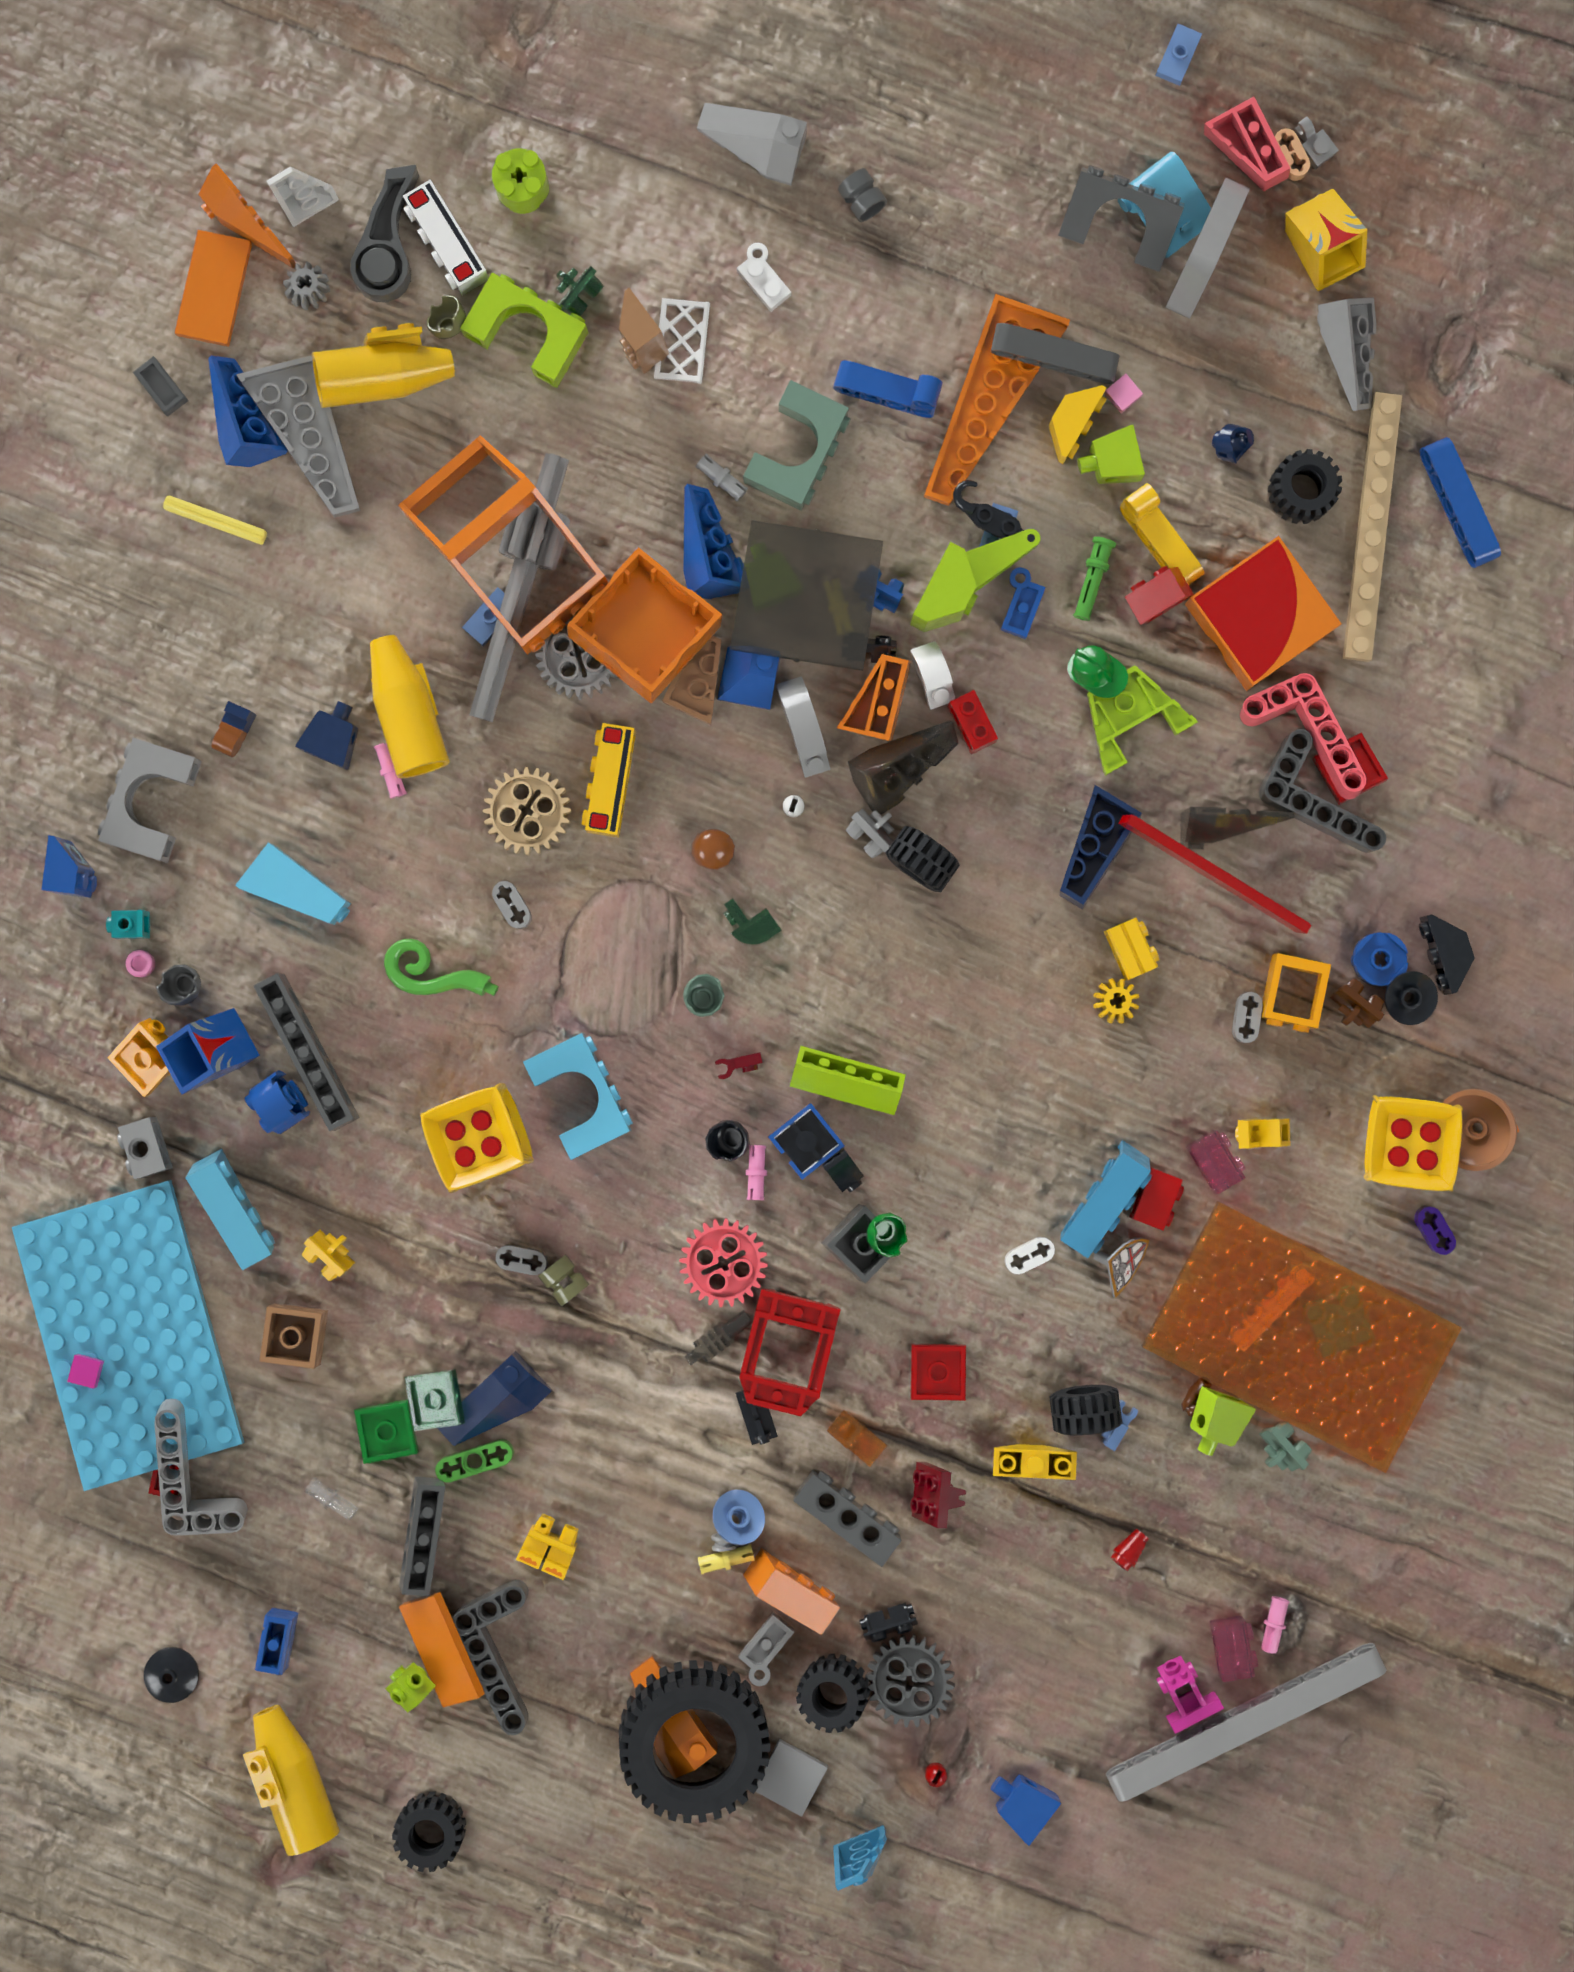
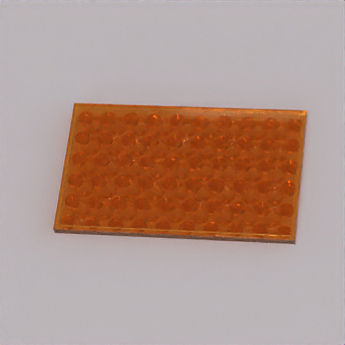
[1142,1201,1462,1473]

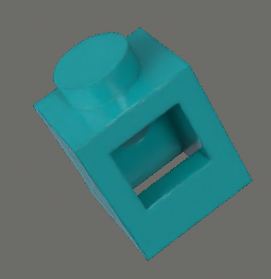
[106,910,150,939]

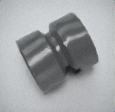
[838,168,887,222]

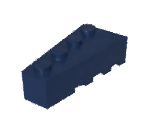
[1059,785,1142,910]

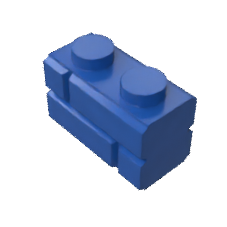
[255,1608,298,1675]

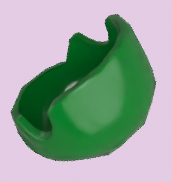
[867,1212,908,1258]

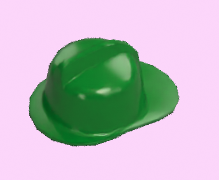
[1067,645,1128,698]

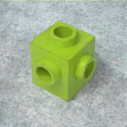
[385,1662,436,1713]

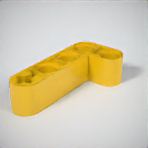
[1120,483,1204,585]

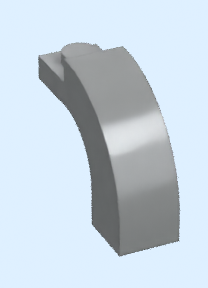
[776,676,831,778]

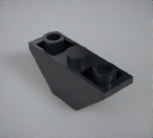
[1419,914,1475,995]

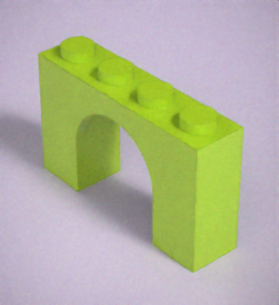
[460,273,588,388]

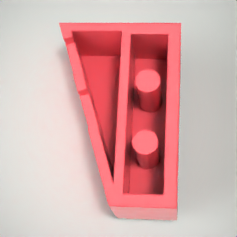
[1204,97,1290,191]

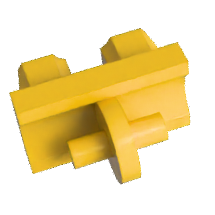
[302,1230,356,1281]

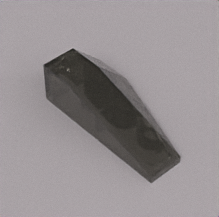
[848,720,959,815]
[1180,807,1294,850]

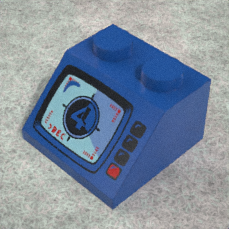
[41,835,97,898]

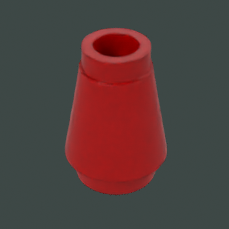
[1110,1529,1149,1572]

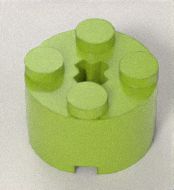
[492,148,549,214]

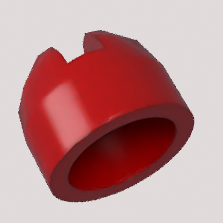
[925,1762,947,1788]

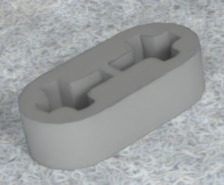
[492,881,532,929]
[1232,992,1263,1043]
[496,1245,548,1275]

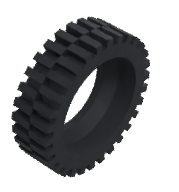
[619,1660,770,1823]

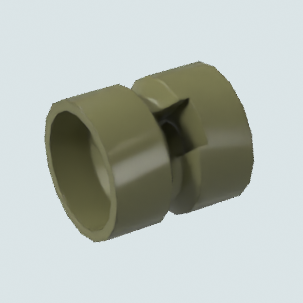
[538,1254,589,1306]

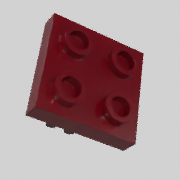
[910,1462,966,1528]

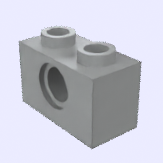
[117,1117,173,1180]

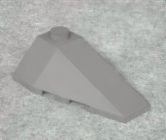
[1317,297,1376,411]

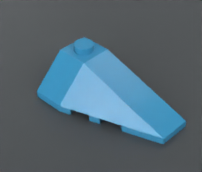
[833,1825,887,1890]

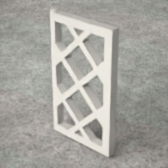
[654,298,710,384]

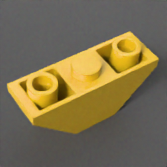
[1049,385,1107,464]
[993,1444,1077,1480]

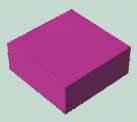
[67,1354,104,1389]

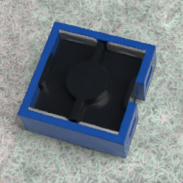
[768,1103,845,1180]

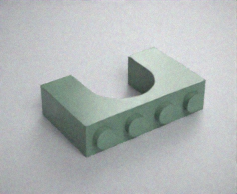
[743,380,851,511]

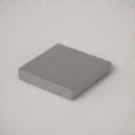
[756,1739,828,1817]

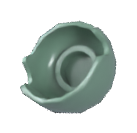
[683,974,725,1017]

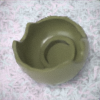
[427,295,466,339]

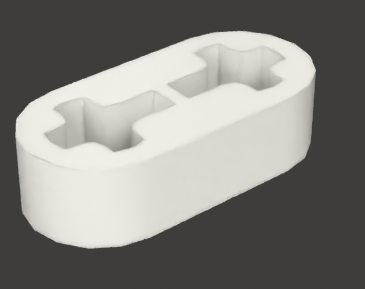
[1005,1237,1055,1274]

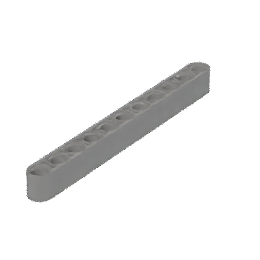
[1106,1643,1387,1801]

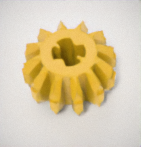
[1093,978,1139,1024]

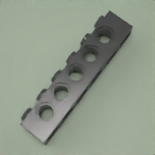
[254,973,360,1131]

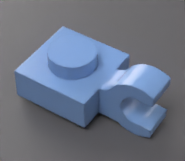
[1101,1399,1138,1451]

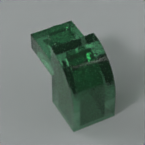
[723,898,782,946]

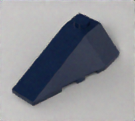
[436,1351,553,1446]

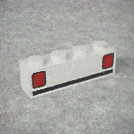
[403,180,489,296]

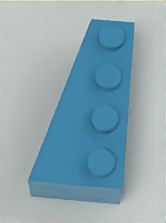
[1060,1140,1152,1258]

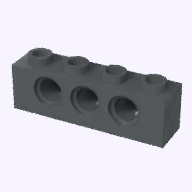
[793,1470,902,1567]
[399,1476,445,1596]

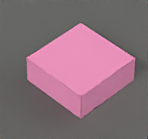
[1104,374,1143,414]

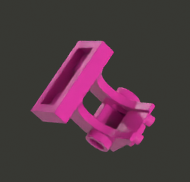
[1156,1655,1224,1734]

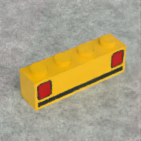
[582,723,636,838]

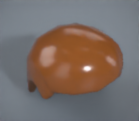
[691,829,735,870]

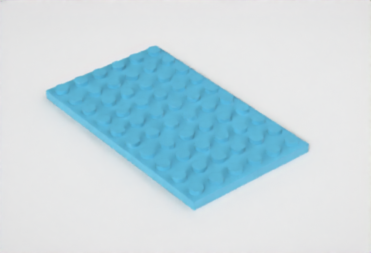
[12,1180,245,1491]

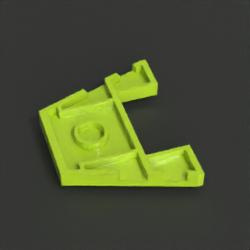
[1087,665,1198,776]

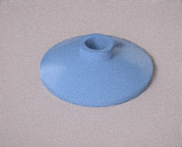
[713,1490,765,1545]

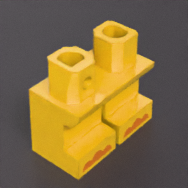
[516,1513,579,1580]

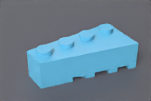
[186,1149,275,1270]

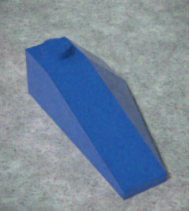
[208,355,288,467]
[683,484,750,599]

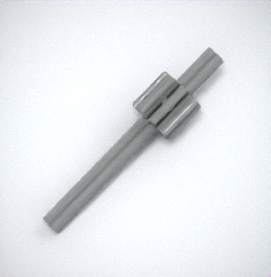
[469,453,570,722]

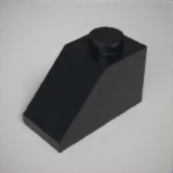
[823,1149,864,1193]

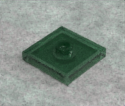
[404,1369,465,1431]

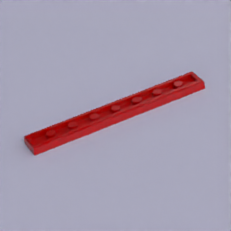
[1118,814,1312,934]

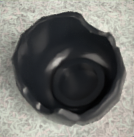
[705,1120,750,1161]

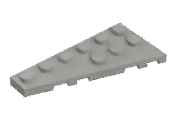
[236,355,360,518]

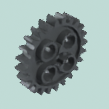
[865,1634,955,1727]

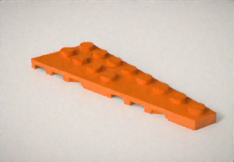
[924,294,1070,506]

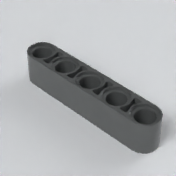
[991,323,1120,384]

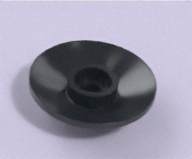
[1385,971,1438,1025]
[144,1647,199,1703]

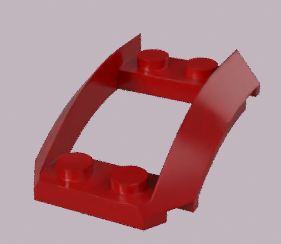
[739,1289,841,1417]

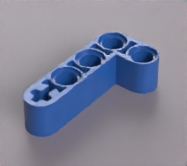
[833,360,943,418]

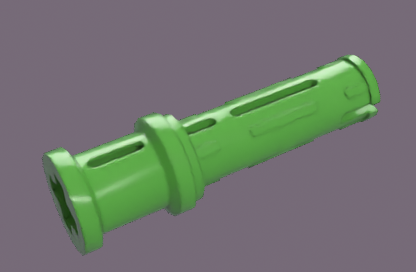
[1073,537,1116,621]

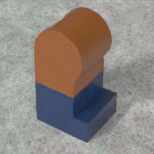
[211,701,257,757]

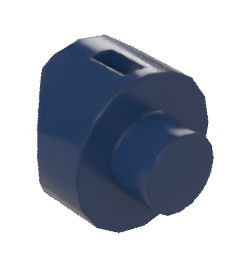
[1212,424,1254,464]

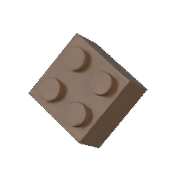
[259,1303,328,1369]

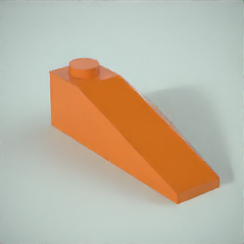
[198,163,296,268]
[630,1656,718,1779]

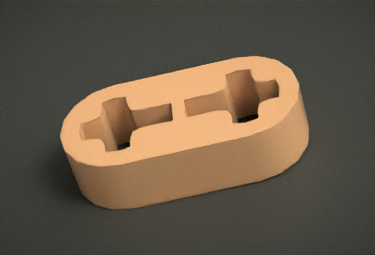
[1275,128,1310,181]

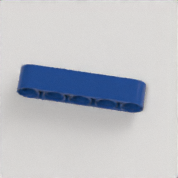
[1420,437,1501,568]

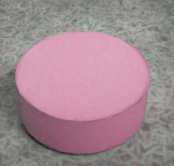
[126,950,155,977]

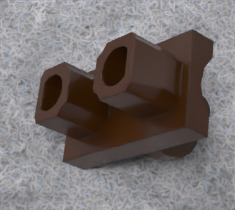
[1330,978,1385,1028]

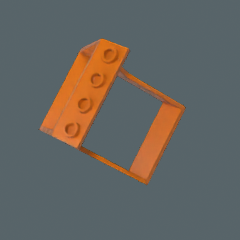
[398,435,608,655]

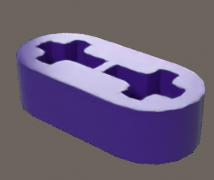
[1414,1206,1456,1255]

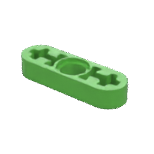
[435,1439,514,1483]

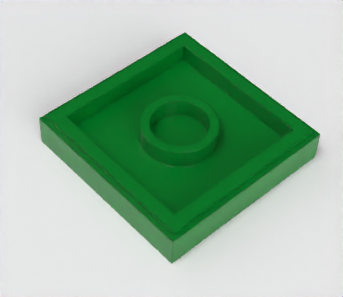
[354,1399,419,1464]

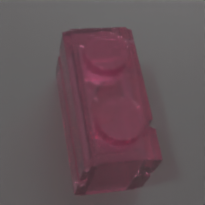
[1186,1130,1246,1194]
[1209,1616,1258,1682]

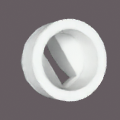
[783,795,804,817]

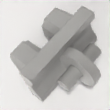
[846,809,894,858]

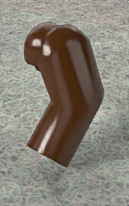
[1181,1376,1212,1417]

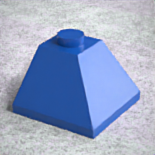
[717,647,780,710]

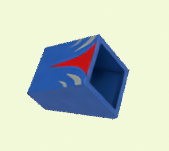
[156,1008,260,1095]

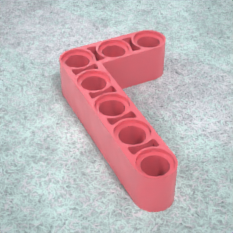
[1240,673,1366,799]

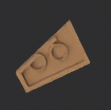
[662,636,722,725]

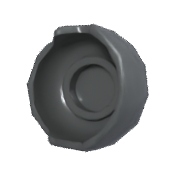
[156,964,201,1006]

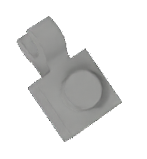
[1294,116,1339,170]

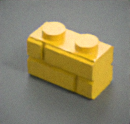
[1103,918,1160,981]

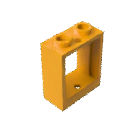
[1261,953,1331,1033]

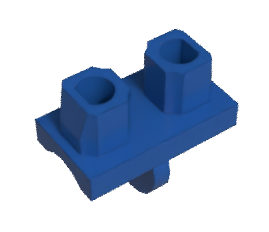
[852,566,904,613]

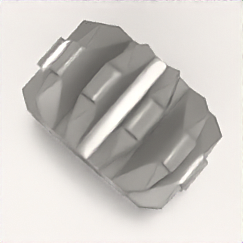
[283,262,330,311]

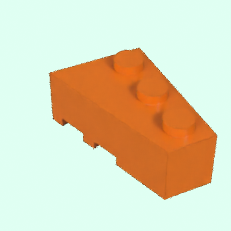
[837,654,911,741]

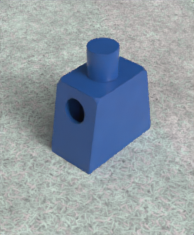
[991,1774,1061,1846]

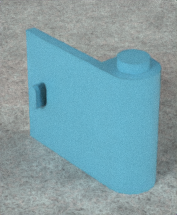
[1118,152,1211,258]

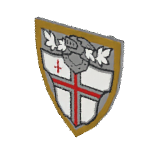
[1094,1238,1150,1298]

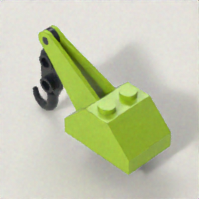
[910,480,1041,632]

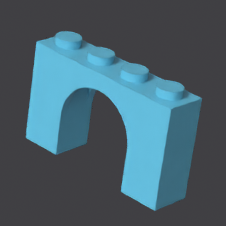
[523,1033,633,1160]

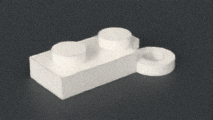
[737,243,791,312]

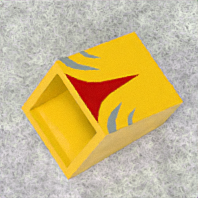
[1285,189,1368,291]

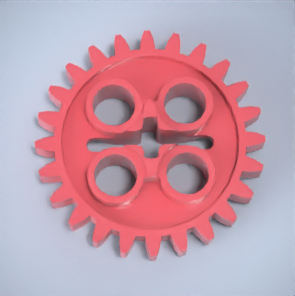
[679,1218,768,1307]

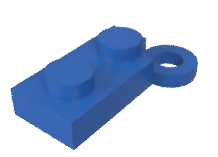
[1001,567,1046,640]

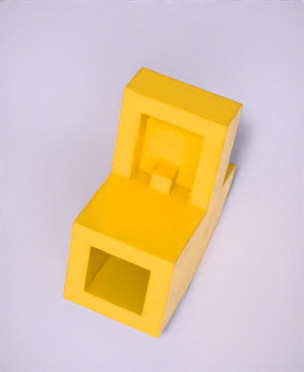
[1235,1118,1291,1149]

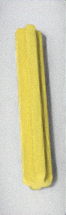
[163,495,267,545]

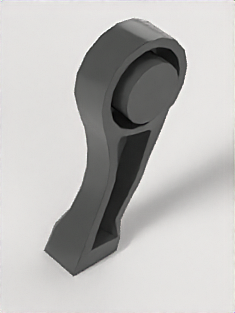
[350,165,419,303]

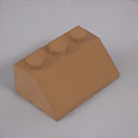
[619,288,669,374]

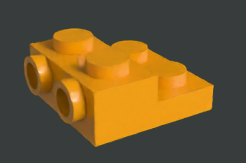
[107,1018,171,1097]

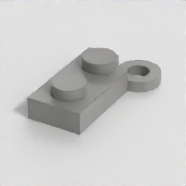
[738,1612,794,1686]

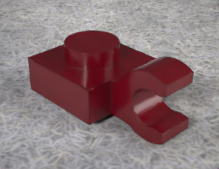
[715,1052,763,1079]

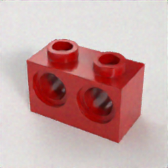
[948,690,998,755]

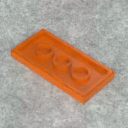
[175,230,252,347]
[399,1592,485,1707]

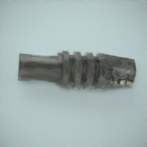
[685,1310,753,1365]

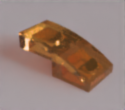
[827,1410,888,1467]

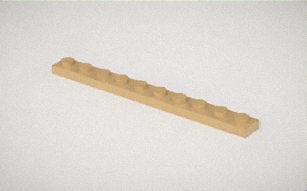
[1342,392,1402,662]

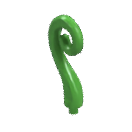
[384,939,499,996]

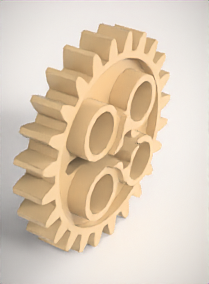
[483,767,572,856]

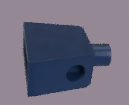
[295,701,358,771]

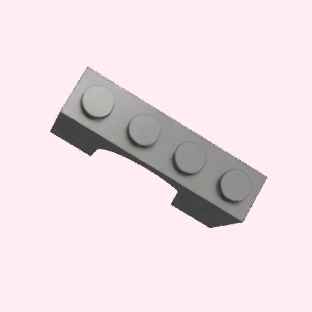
[98,738,202,863]

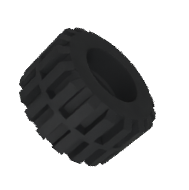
[1268,449,1342,524]
[886,826,960,893]
[1049,1385,1122,1436]
[796,1654,870,1733]
[392,1792,466,1872]

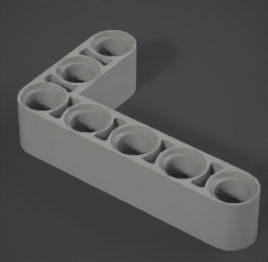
[1165,177,1250,319]
[154,1398,248,1536]

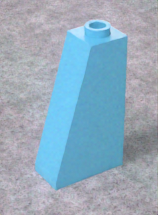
[235,842,351,925]

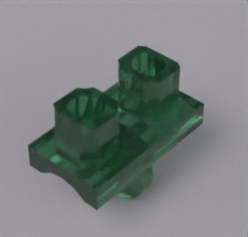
[556,266,604,316]

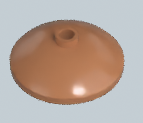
[1442,1089,1517,1171]

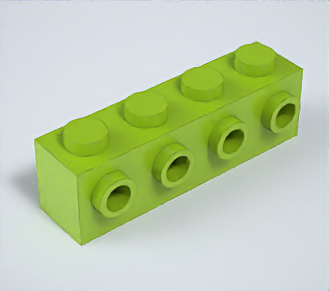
[789,1046,906,1115]

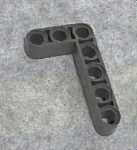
[1259,729,1386,853]
[452,1580,529,1735]

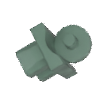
[1259,1421,1312,1471]

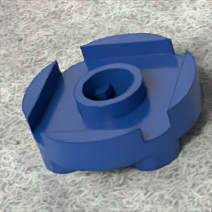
[1351,932,1408,987]

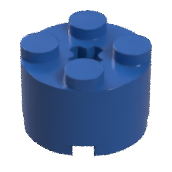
[245,1070,310,1134]

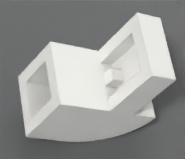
[910,641,955,710]

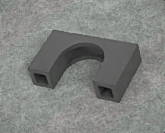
[1058,165,1184,272]

